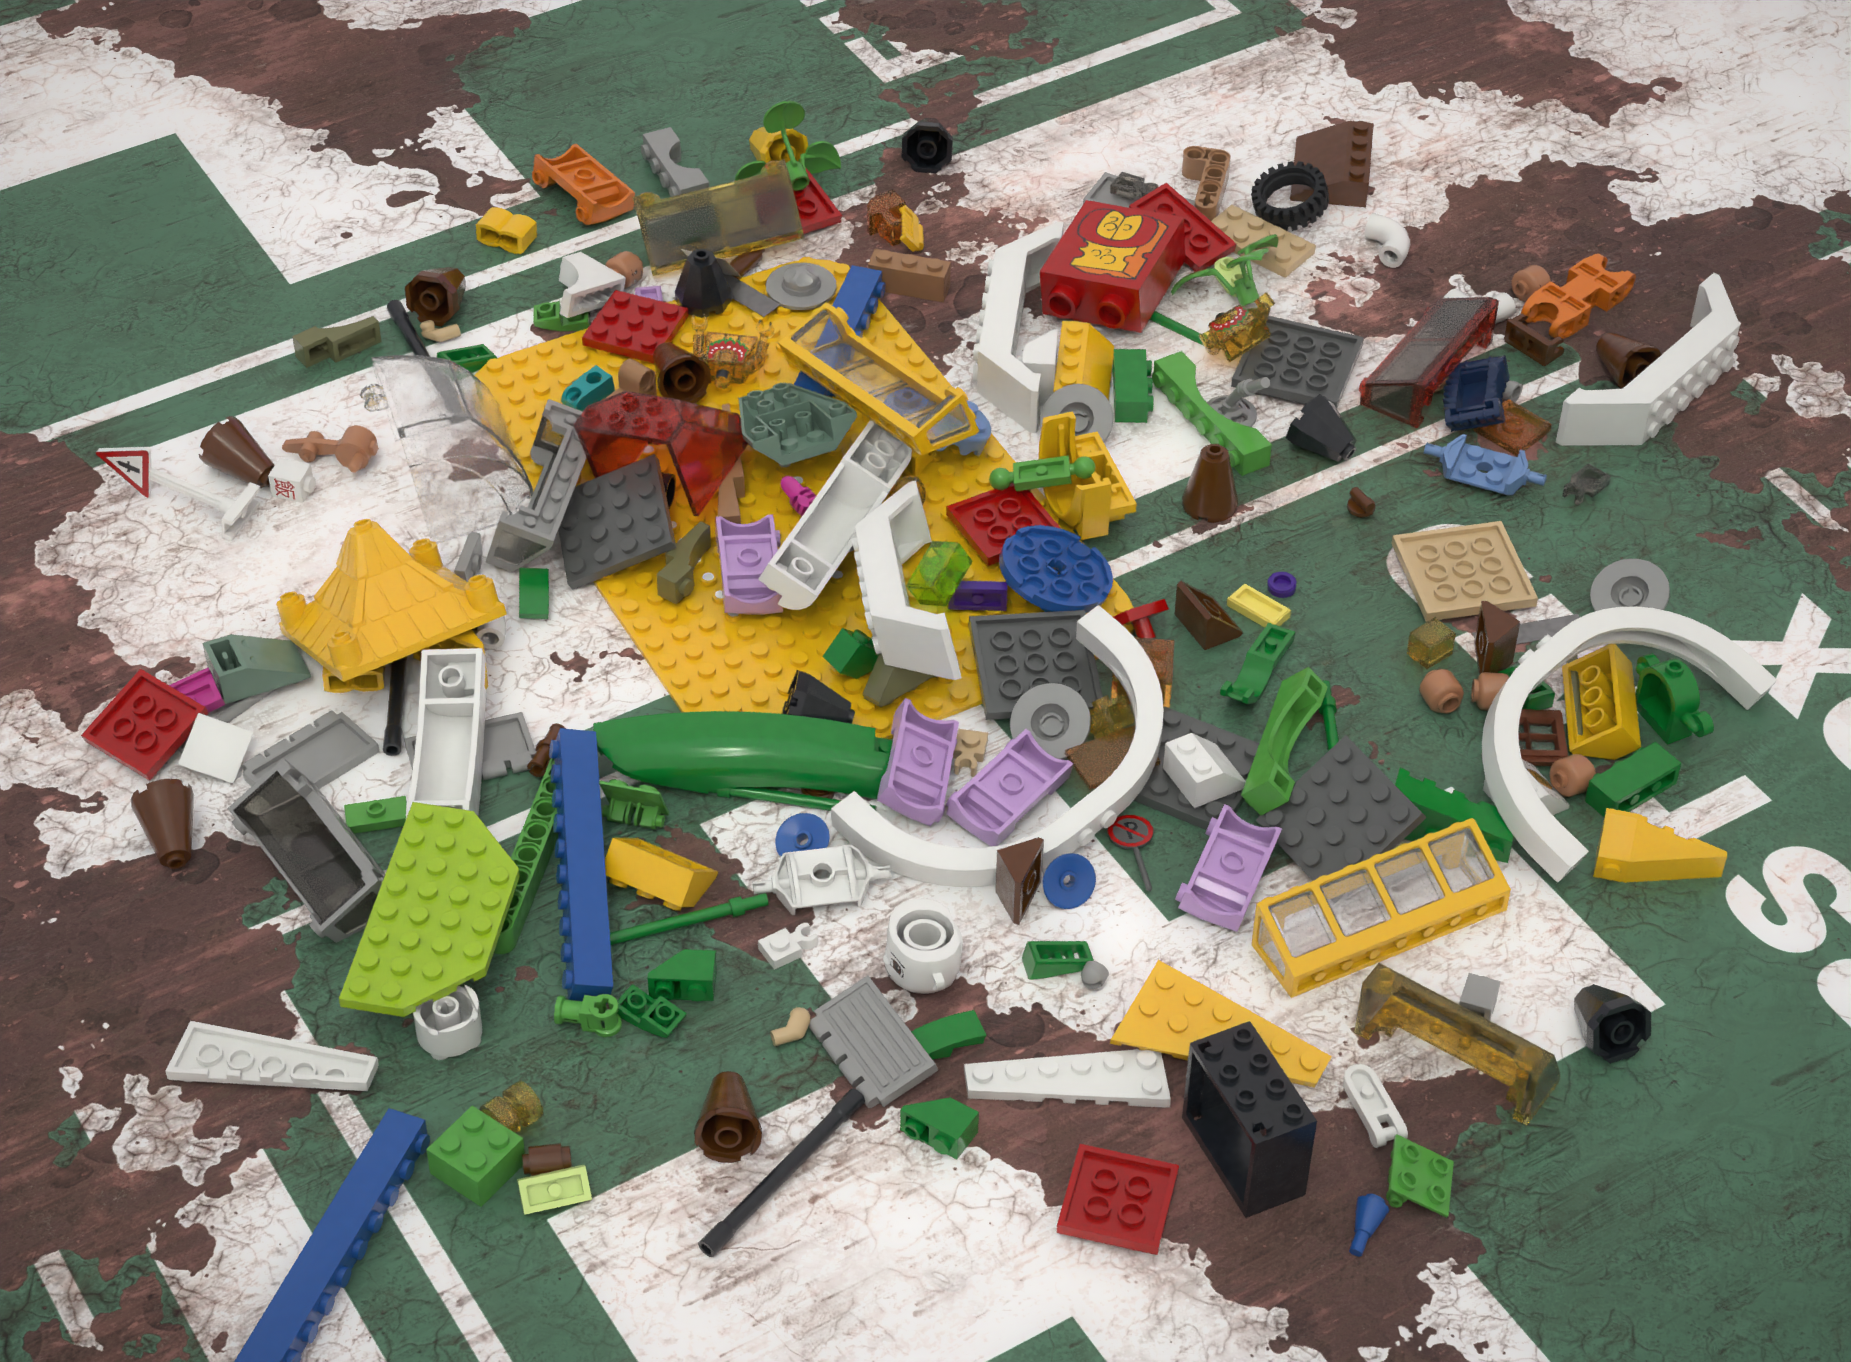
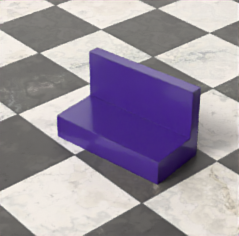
[948,580,1007,611]

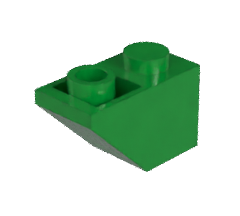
[822,628,879,679]
[647,949,717,1002]
[900,1097,979,1160]

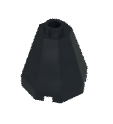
[901,118,953,174]
[674,249,732,318]
[1285,394,1357,462]
[782,670,855,724]
[1574,984,1651,1064]

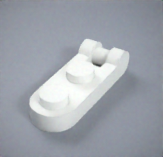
[1343,1064,1408,1148]

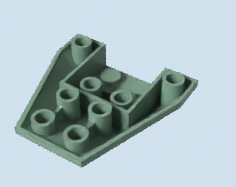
[738,383,857,466]

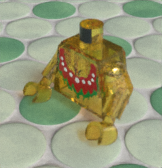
[1199,292,1275,363]
[691,314,775,389]

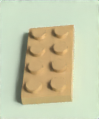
[1211,205,1316,278]

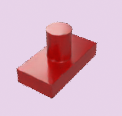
[1113,599,1169,643]

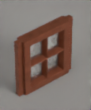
[1518,709,1568,766]

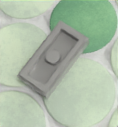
[454,532,483,582]

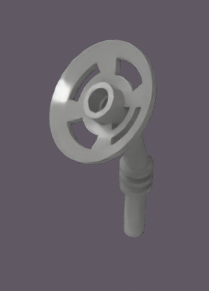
[1207,377,1270,427]

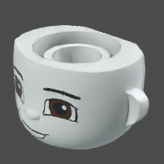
[883,898,963,994]

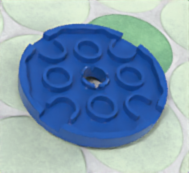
[999,525,1113,613]

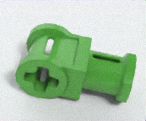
[554,994,622,1037]

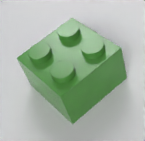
[426,1106,525,1207]

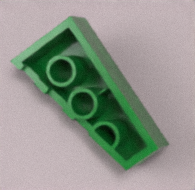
[1395,768,1514,863]

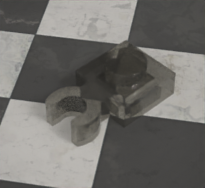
[1110,172,1158,200]
[1562,463,1611,505]

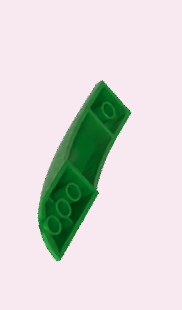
[592,711,893,799]

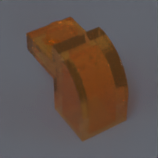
[867,189,906,246]

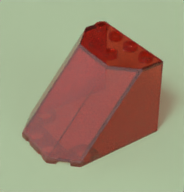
[573,391,748,516]

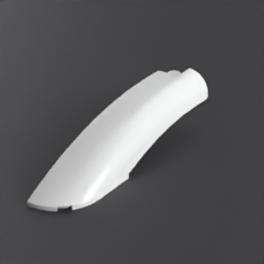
[758,420,912,610]
[406,648,486,818]

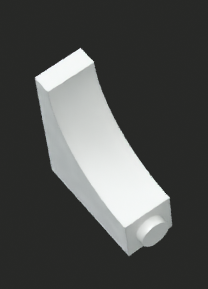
[559,252,626,318]

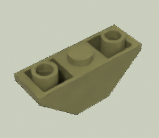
[863,653,937,707]

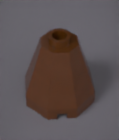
[405,267,466,327]

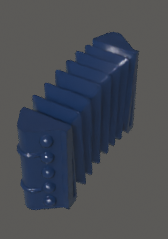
[1443,355,1510,432]

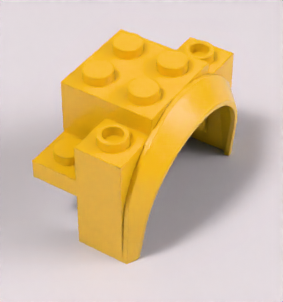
[1039,411,1137,540]

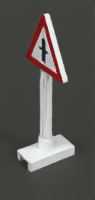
[96,447,260,541]

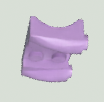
[715,514,783,615]
[877,698,959,826]
[946,729,1073,846]
[1175,804,1282,932]

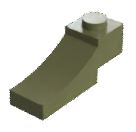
[292,316,382,368]
[657,521,711,604]

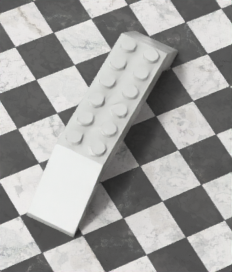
[973,222,1064,433]
[1556,273,1740,446]
[851,480,962,680]

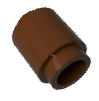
[522,1143,572,1176]

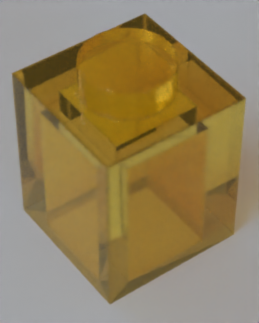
[1407,617,1456,669]

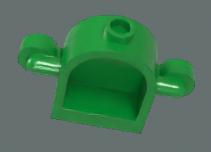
[1635,653,1714,745]

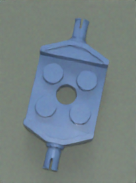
[1424,434,1547,495]

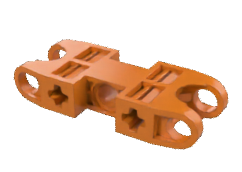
[1521,254,1636,339]

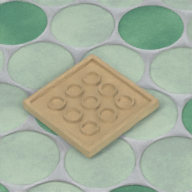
[1392,521,1538,622]

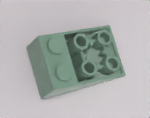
[202,634,311,704]

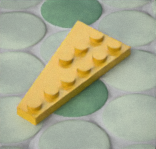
[1110,960,1332,1088]

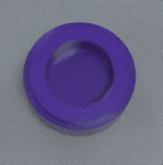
[1267,572,1297,598]

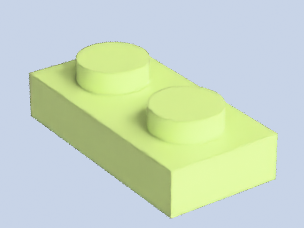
[517,1165,592,1215]

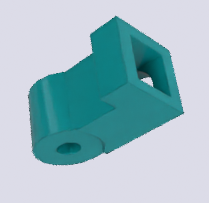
[561,365,615,413]

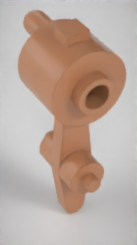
[282,425,379,472]

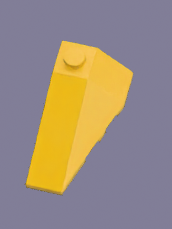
[1593,808,1728,883]

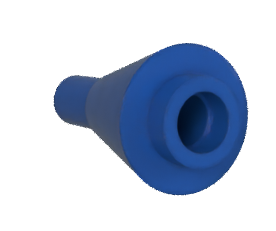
[1349,1194,1390,1257]

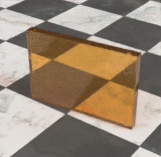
[1065,725,1160,790]

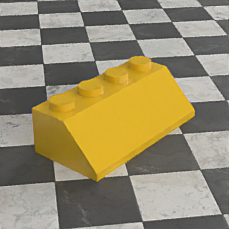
[1053,321,1114,401]
[1562,644,1641,760]

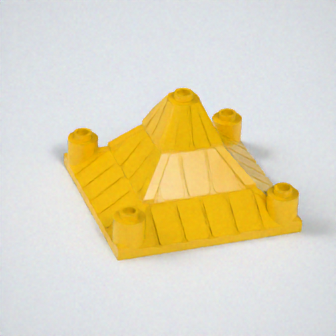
[276,519,507,682]

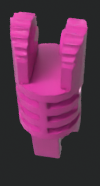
[780,475,816,517]

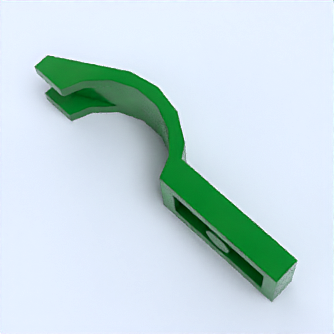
[1220,623,1295,704]

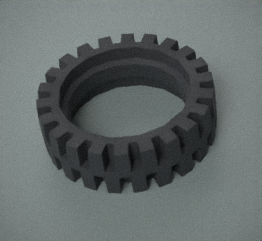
[1251,161,1329,231]

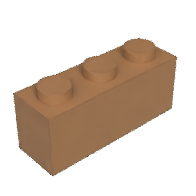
[868,249,951,303]

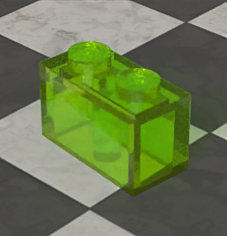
[906,541,973,607]

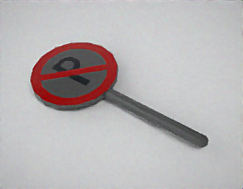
[1108,815,1153,891]

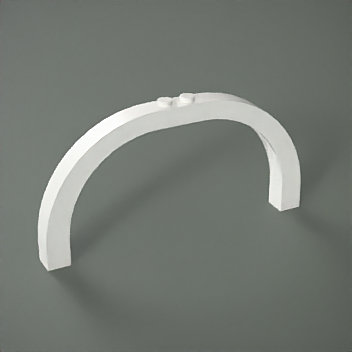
[831,605,1164,887]
[1482,606,1777,883]

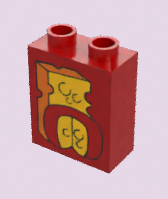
[1039,200,1185,333]

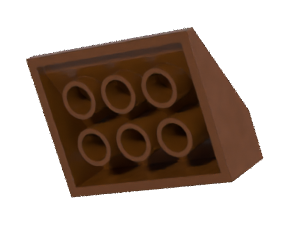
[1290,121,1374,208]

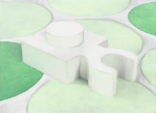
[758,923,818,970]

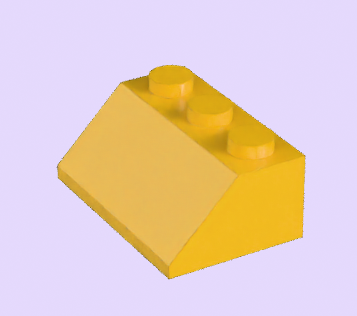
[605,838,718,911]

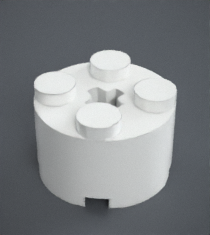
[413,984,482,1060]

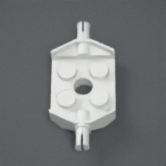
[752,845,892,915]

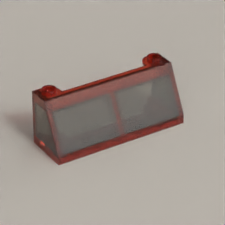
[1359,297,1499,428]

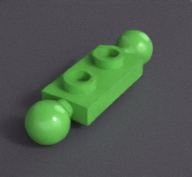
[989,455,1096,491]

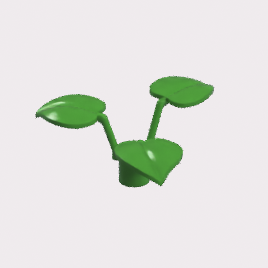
[733,100,841,194]
[1171,234,1279,307]

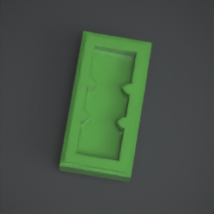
[344,796,407,834]

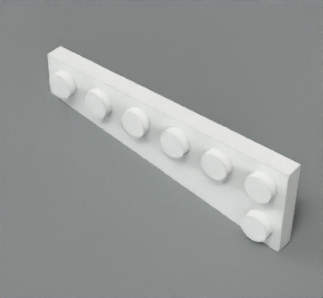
[166,1021,379,1091]
[964,1049,1171,1108]

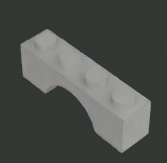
[641,127,710,210]

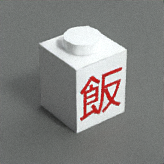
[268,458,316,503]

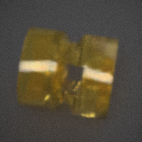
[479,1081,544,1134]

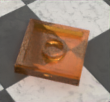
[1474,399,1552,457]

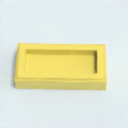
[1227,584,1291,628]

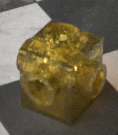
[1089,694,1135,741]

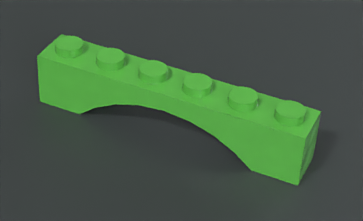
[1152,351,1272,476]
[1241,667,1328,816]

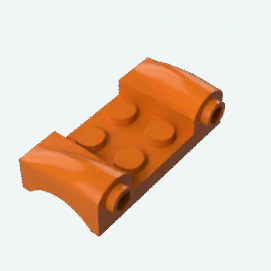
[532,144,635,225]

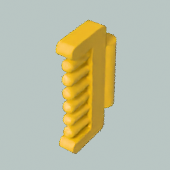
[899,205,924,252]

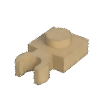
[953,729,988,777]

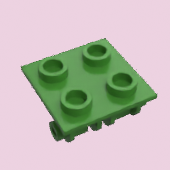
[599,779,669,830]
[1386,1134,1454,1218]

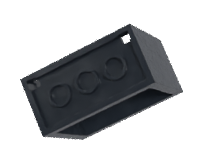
[1182,1021,1317,1218]

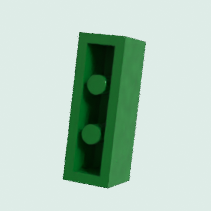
[1112,349,1154,423]
[1585,742,1681,817]

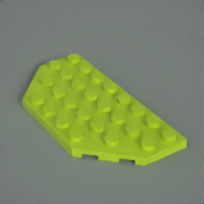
[339,802,520,1017]

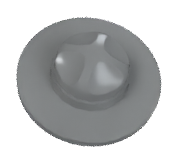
[766,263,836,310]
[1040,384,1114,442]
[1590,559,1670,612]
[1010,683,1091,760]

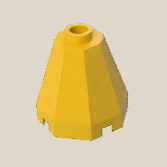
[749,127,808,175]

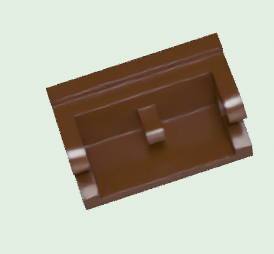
[1504,313,1564,367]

